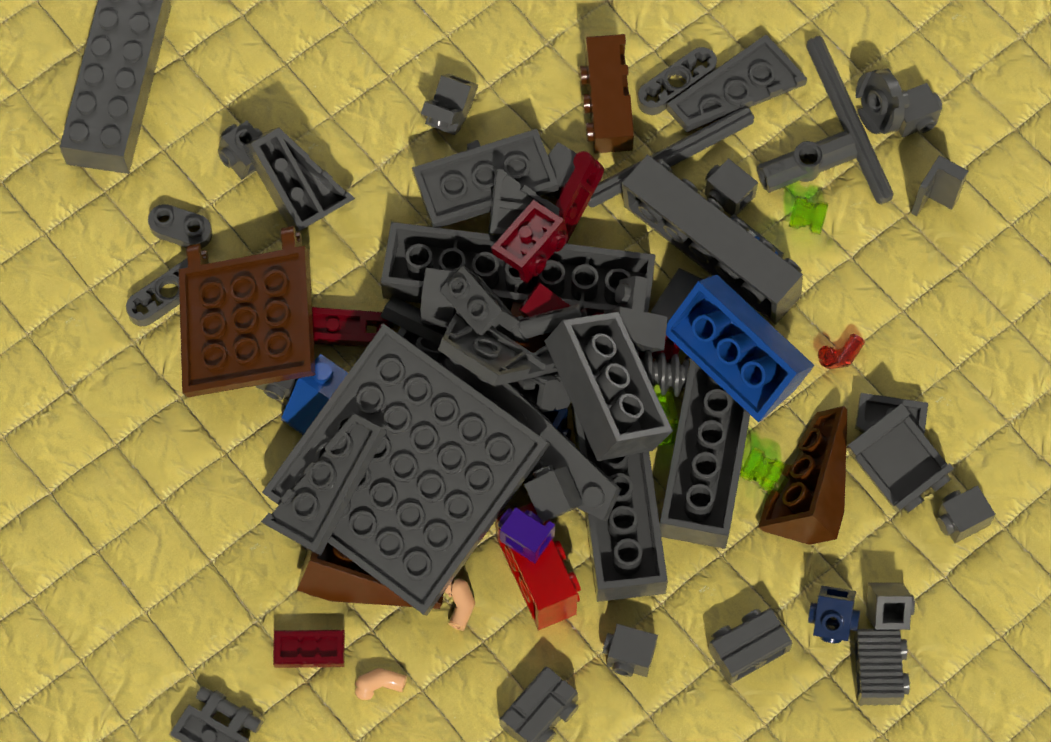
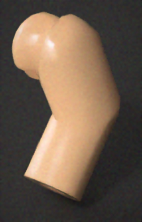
[445,578,475,631]
[355,668,407,700]

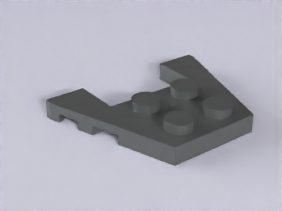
[438,310,558,386]

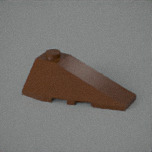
[758,406,848,545]
[297,543,444,609]

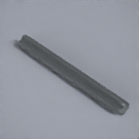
[806,36,894,204]
[588,107,754,208]

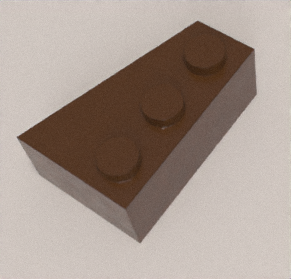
[580,34,634,154]

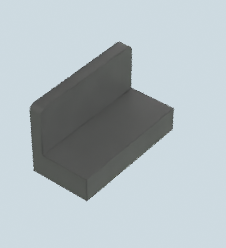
[911,155,968,216]

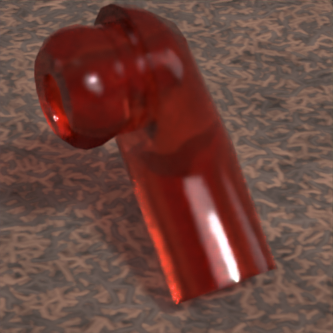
[818,334,865,369]

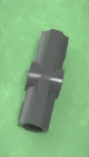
[757,130,858,193]

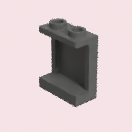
[846,404,954,513]

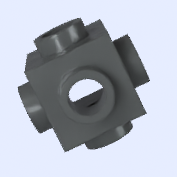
[218,120,263,180]

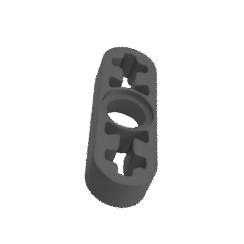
[638,47,717,115]
[126,258,209,326]

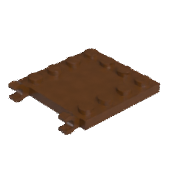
[179,226,315,398]

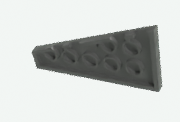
[452,364,621,521]

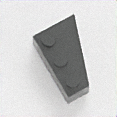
[243,128,355,231]

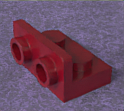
[491,200,568,283]

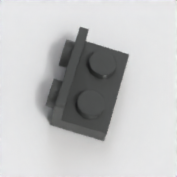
[440,266,519,335]

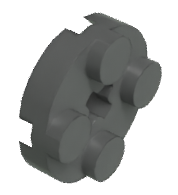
[856,68,910,134]

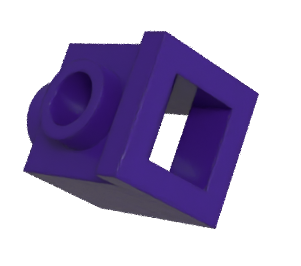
[498,507,555,563]

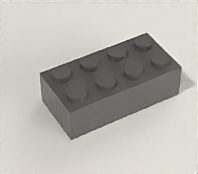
[545,312,673,461]

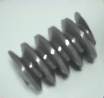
[635,348,689,397]

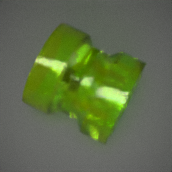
[789,195,829,235]
[739,447,786,493]

